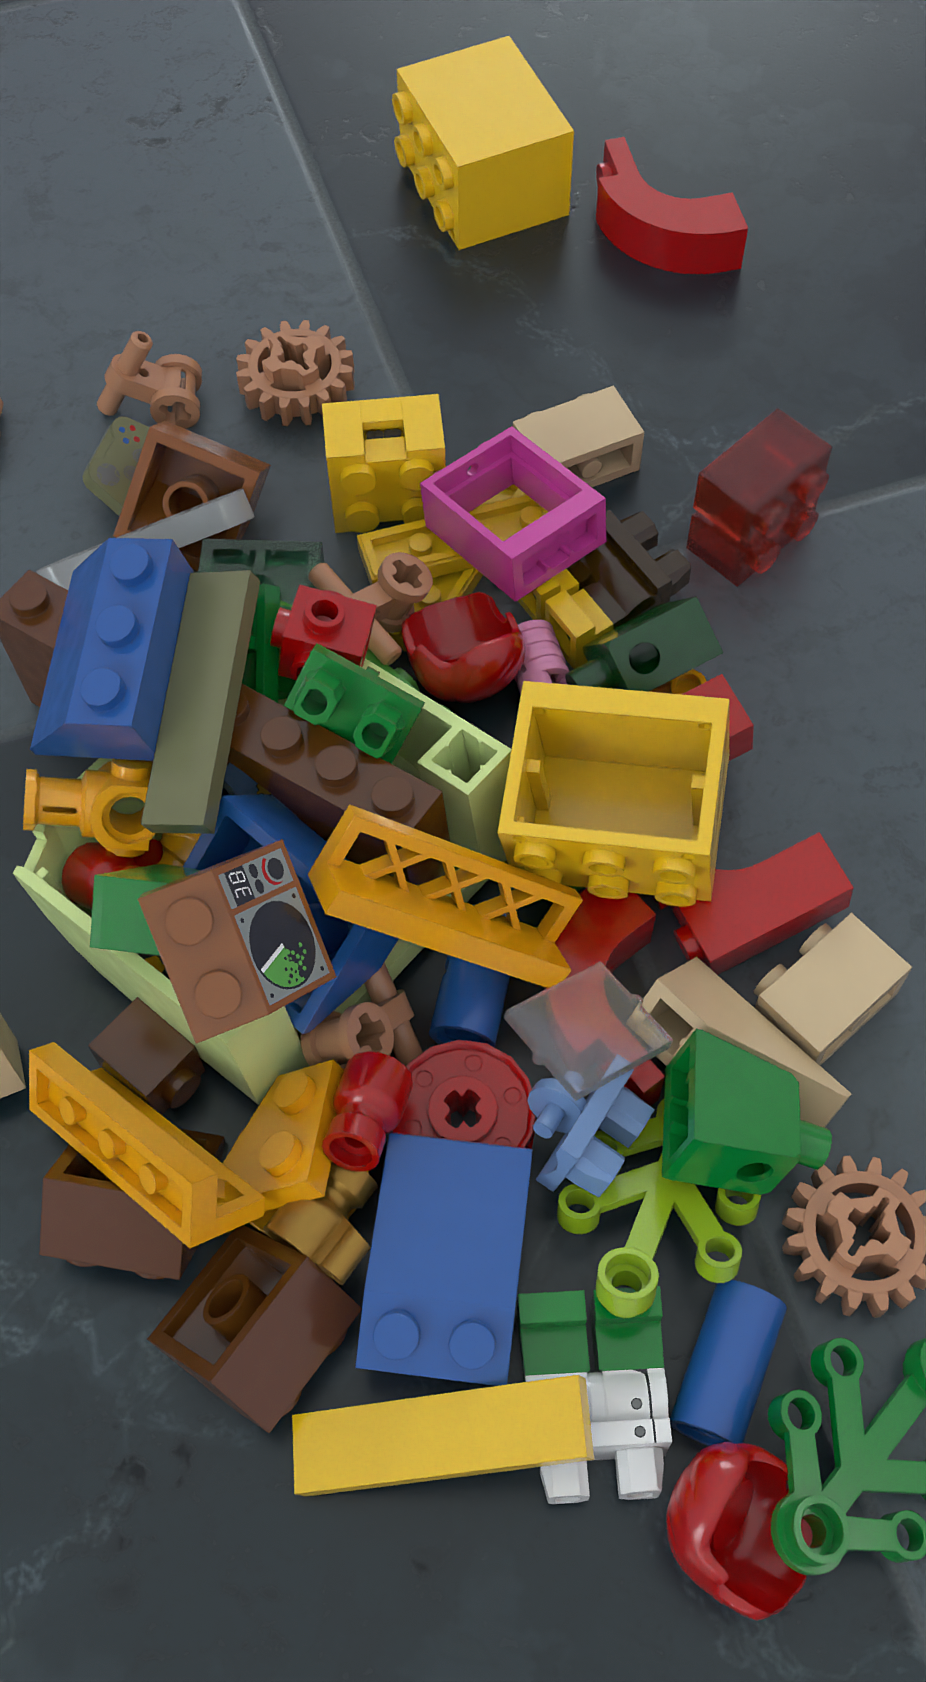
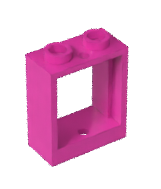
[420,426,606,602]

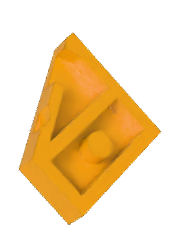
[217,1059,344,1211]

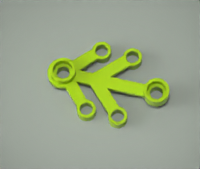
[557,1099,761,1318]

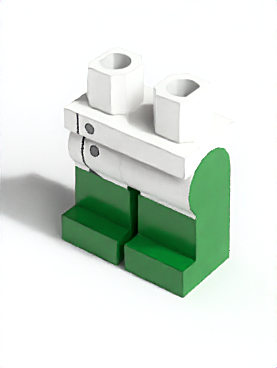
[516,1286,672,1504]

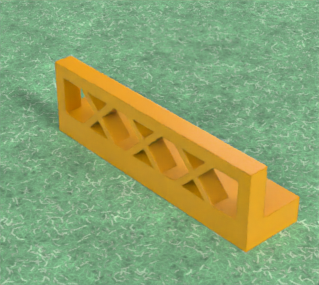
[307,804,583,991]
[29,1042,265,1248]

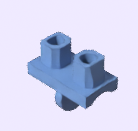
[528,1057,655,1197]

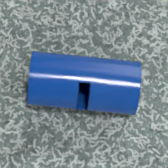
[429,913,520,1048]
[670,1280,787,1446]

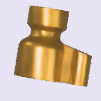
[264,1162,378,1285]

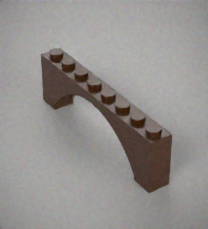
[0,570,450,885]

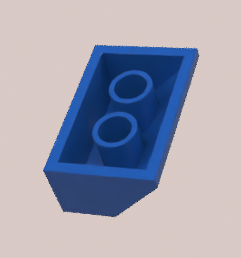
[30,538,194,761]
[183,794,399,1034]

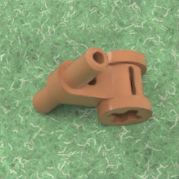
[97,331,202,429]
[308,552,433,665]
[301,962,423,1070]

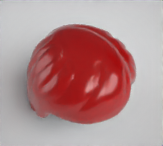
[401,592,525,703]
[666,1442,812,1621]

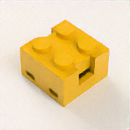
[322,394,446,533]

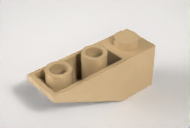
[625,957,852,1128]

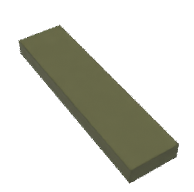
[141,570,260,834]

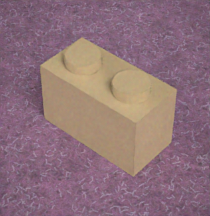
[513,385,644,487]
[754,913,912,1065]

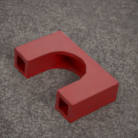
[651,674,854,975]

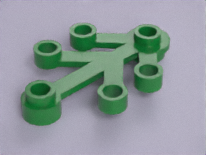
[768,1337,926,1576]

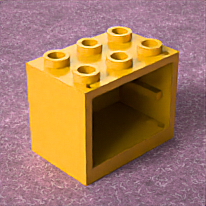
[392,36,574,250]
[497,681,729,907]

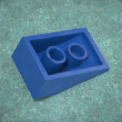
[355,1132,533,1386]

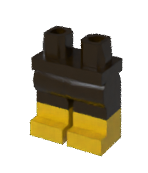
[518,509,691,669]

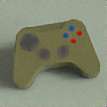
[82,416,149,516]

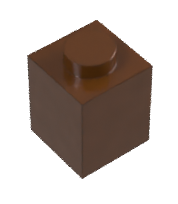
[88,997,205,1115]

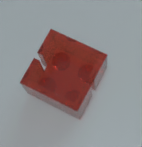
[686,408,832,587]

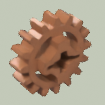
[236,320,355,426]
[782,1155,926,1318]

